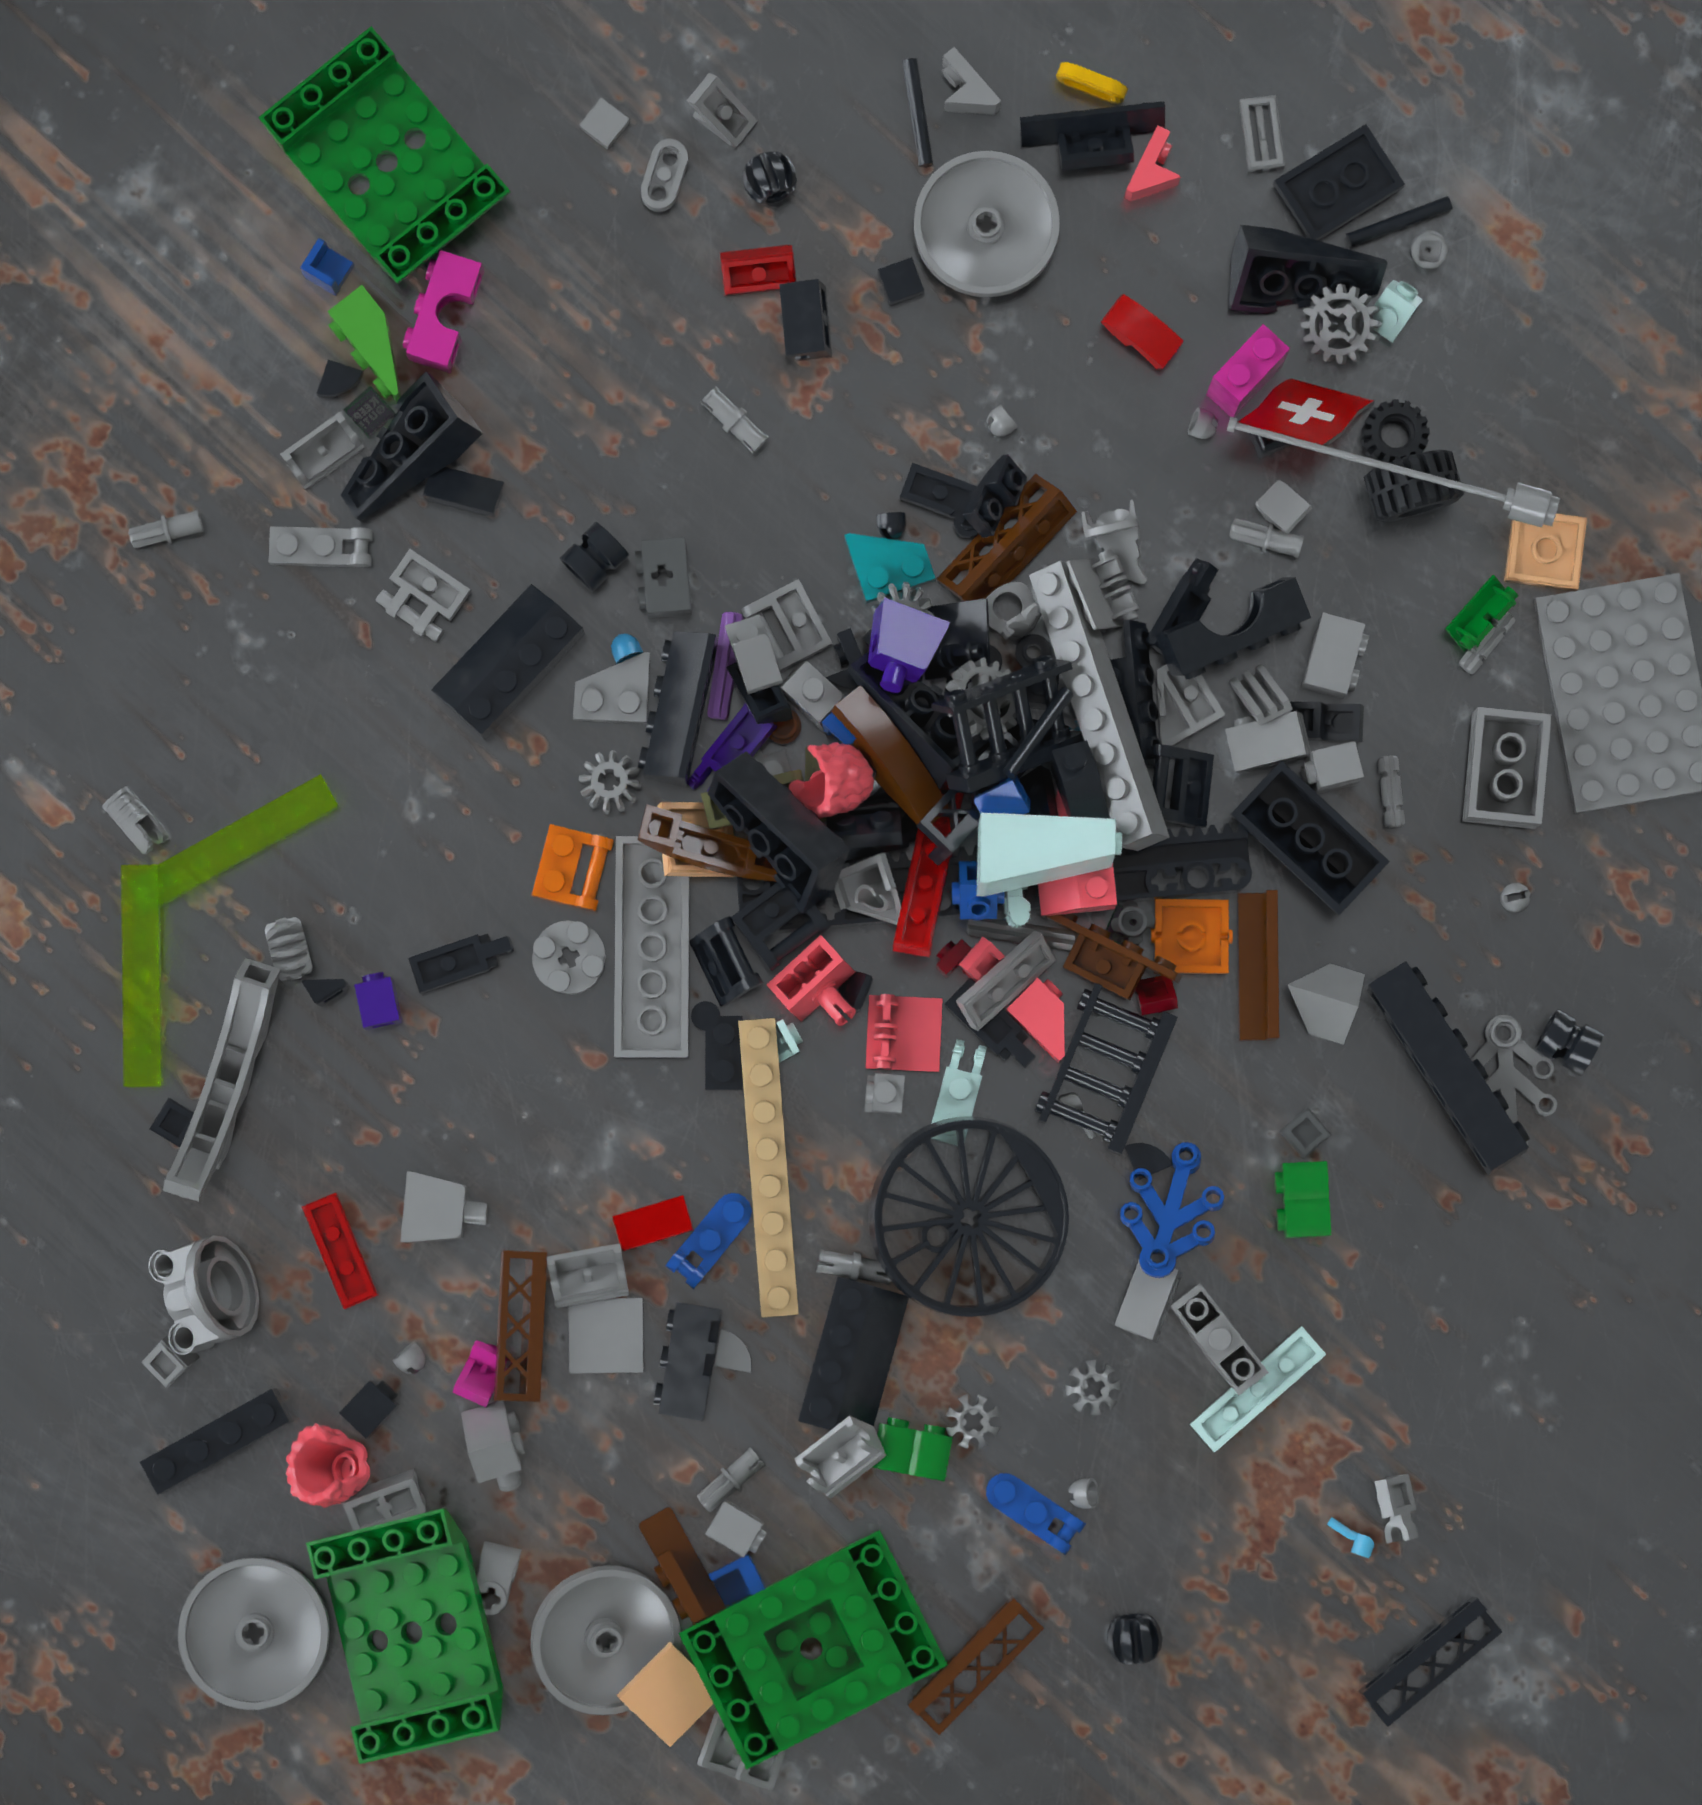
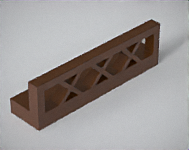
[936,473,1077,602]
[1237,890,1279,1041]
[494,1250,547,1402]
[907,1596,1044,1735]

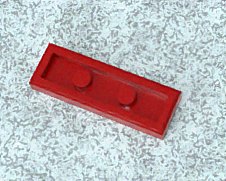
[302,1192,379,1310]

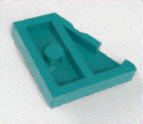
[844,533,936,603]

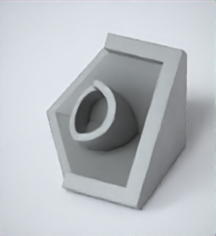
[834,853,901,925]
[1287,963,1365,1045]

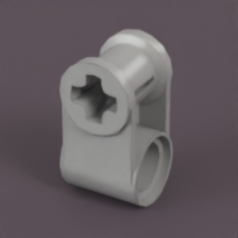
[477,1541,522,1615]

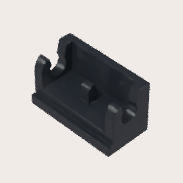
[779,279,832,360]

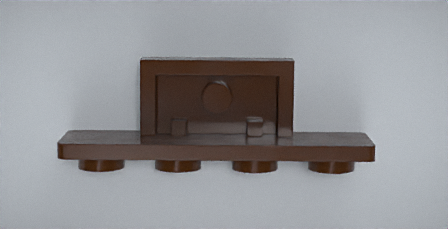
[1045,914,1182,1001]
[638,1507,726,1625]

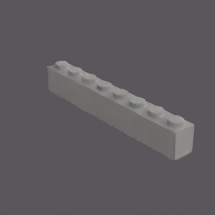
[1029,561,1170,851]

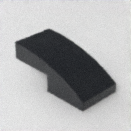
[1290,702,1364,742]

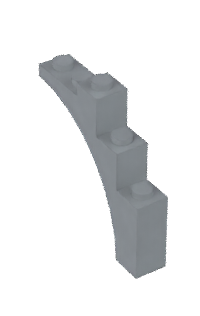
[163,958,281,1202]

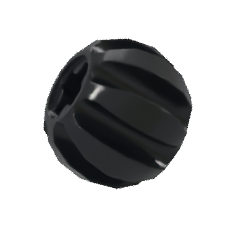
[742,151,797,204]
[1107,1613,1163,1664]

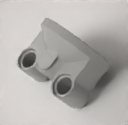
[148,1235,260,1355]

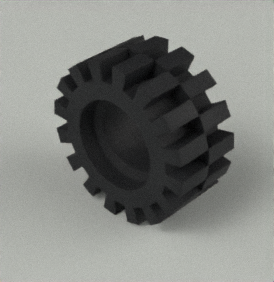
[1361,399,1430,463]

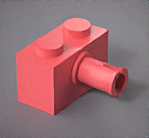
[766,935,856,1026]

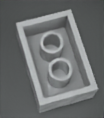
[1462,707,1552,829]

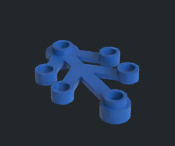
[1120,1142,1224,1278]

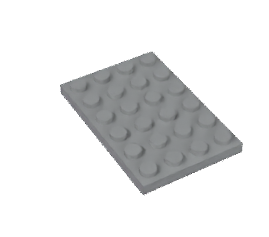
[1533,573,1702,814]

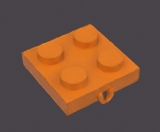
[1151,899,1233,974]

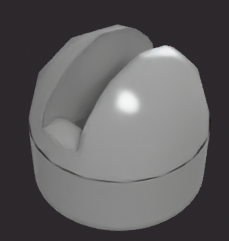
[987,404,1018,436]
[1188,407,1218,439]
[1500,883,1531,913]
[392,1341,425,1375]
[1068,1478,1099,1509]

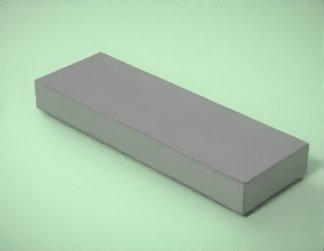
[956,930,1057,1031]

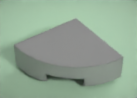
[714,1329,752,1373]

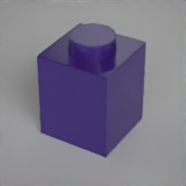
[354,972,403,1030]

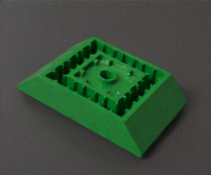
[678,1530,948,1770]

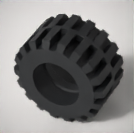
[1363,449,1464,522]

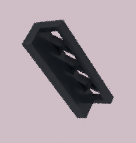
[916,731,1027,866]
[1358,1596,1503,1727]

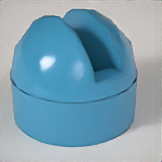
[611,633,643,664]

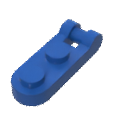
[665,1193,752,1289]
[986,1473,1086,1555]

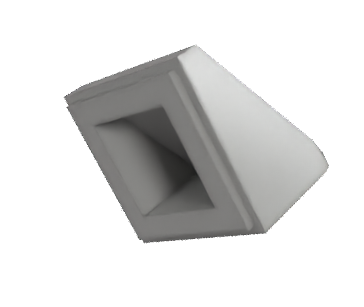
[1256,480,1313,534]
[142,1336,199,1389]

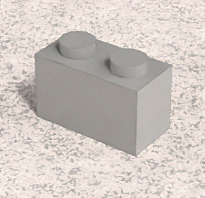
[1301,612,1369,699]
[1225,711,1311,774]
[1301,741,1364,795]
[705,1499,767,1557]

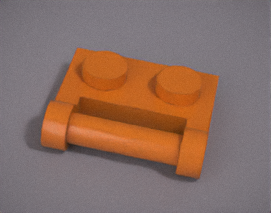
[532,824,614,911]

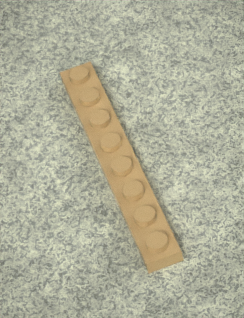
[738,1018,799,1317]

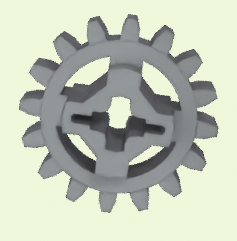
[1301,284,1382,365]
[945,658,1017,740]

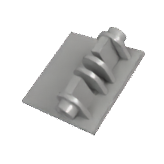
[1066,550,1139,630]

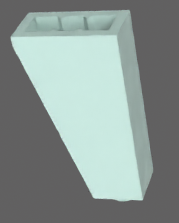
[977,813,1122,896]

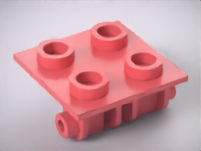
[866,994,943,1072]

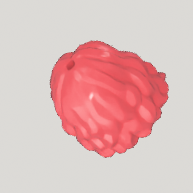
[788,742,874,819]
[286,1423,370,1508]

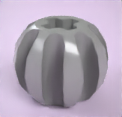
[1065,1360,1121,1416]
[945,1394,1000,1450]

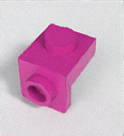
[452,1340,508,1407]

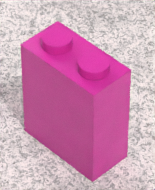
[1206,324,1290,417]

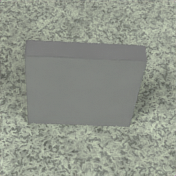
[568,1298,644,1374]

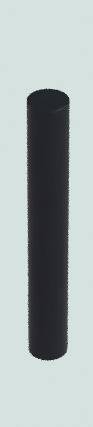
[903,58,933,168]
[1346,196,1453,247]
[1002,687,1073,779]

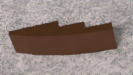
[831,685,948,824]

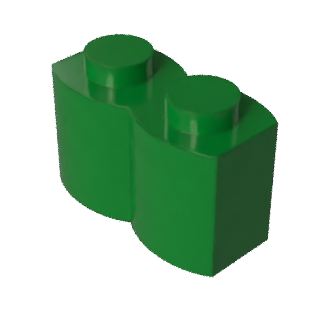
[1274,1161,1331,1239]
[872,1417,953,1481]

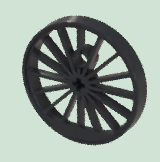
[869,1116,1069,1317]

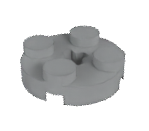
[532,920,606,995]

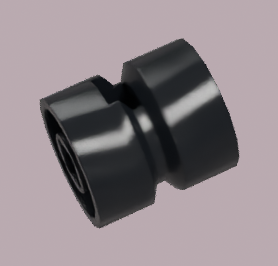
[560,522,629,592]
[1534,1009,1604,1076]

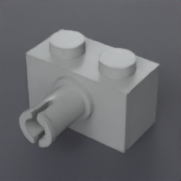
[461,1401,525,1492]

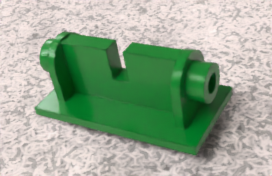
[1445,575,1518,652]

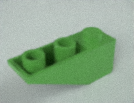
[327,285,401,402]

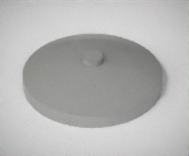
[914,151,1060,297]
[178,1558,330,1710]
[531,1565,681,1715]

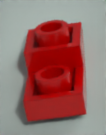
[1101,294,1184,369]

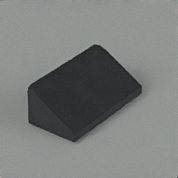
[423,467,504,518]
[726,662,793,724]

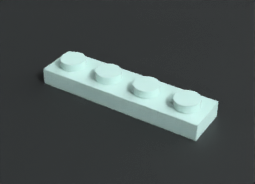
[1189,1326,1327,1453]

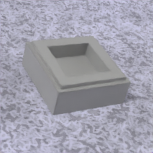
[579,98,630,150]

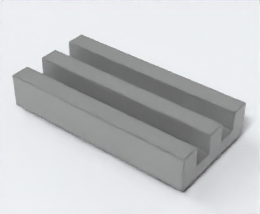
[1239,95,1285,173]
[1229,664,1293,725]

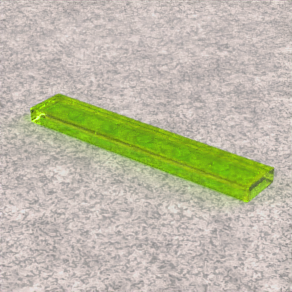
[127,774,339,915]
[121,864,162,1087]

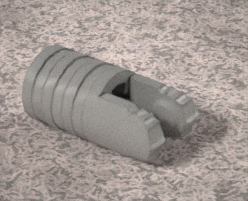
[102,786,169,854]

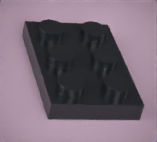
[1273,124,1405,240]

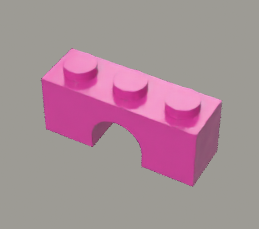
[403,250,484,373]

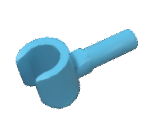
[1327,1517,1374,1558]

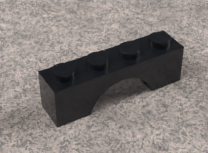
[1155,577,1311,680]
[140,1388,294,1495]

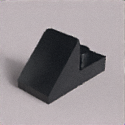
[825,628,862,694]

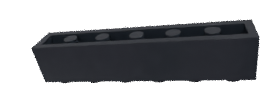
[1367,961,1530,1176]

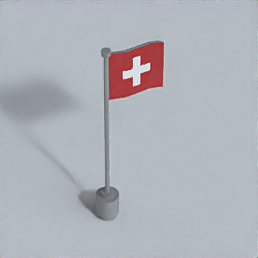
[1227,378,1560,528]

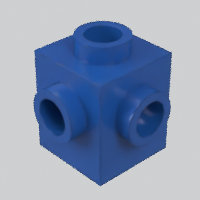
[952,861,1005,920]

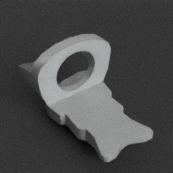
[1081,500,1147,591]
[987,582,1041,640]

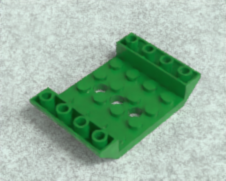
[258,26,511,284]
[306,1507,504,1764]

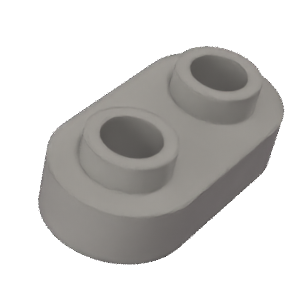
[641,139,688,212]

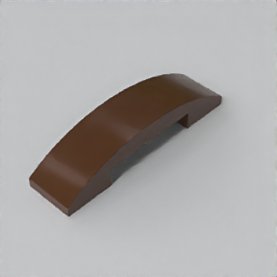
[637,804,777,881]

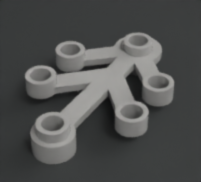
[1471,1015,1557,1156]

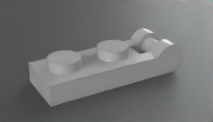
[268,526,373,568]

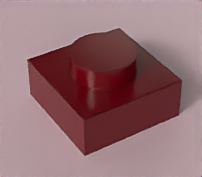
[936,939,972,979]
[1135,975,1178,1016]

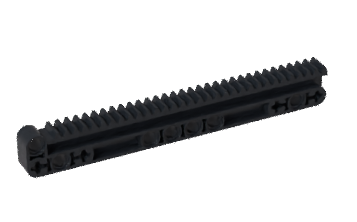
[736,823,1252,934]

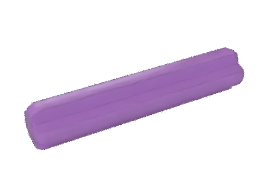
[707,612,744,720]

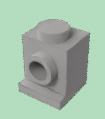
[864,1073,905,1115]

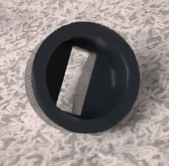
[876,512,906,539]

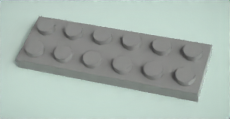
[614,836,690,1058]

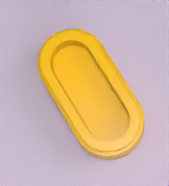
[1056,62,1128,104]

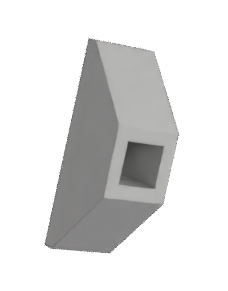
[1170,1283,1269,1395]

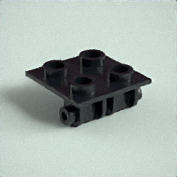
[925,598,990,680]

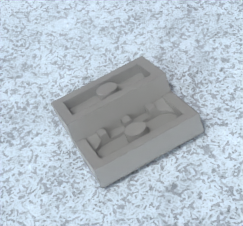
[697,1710,787,1791]

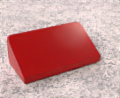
[720,245,796,295]
[612,1195,694,1252]

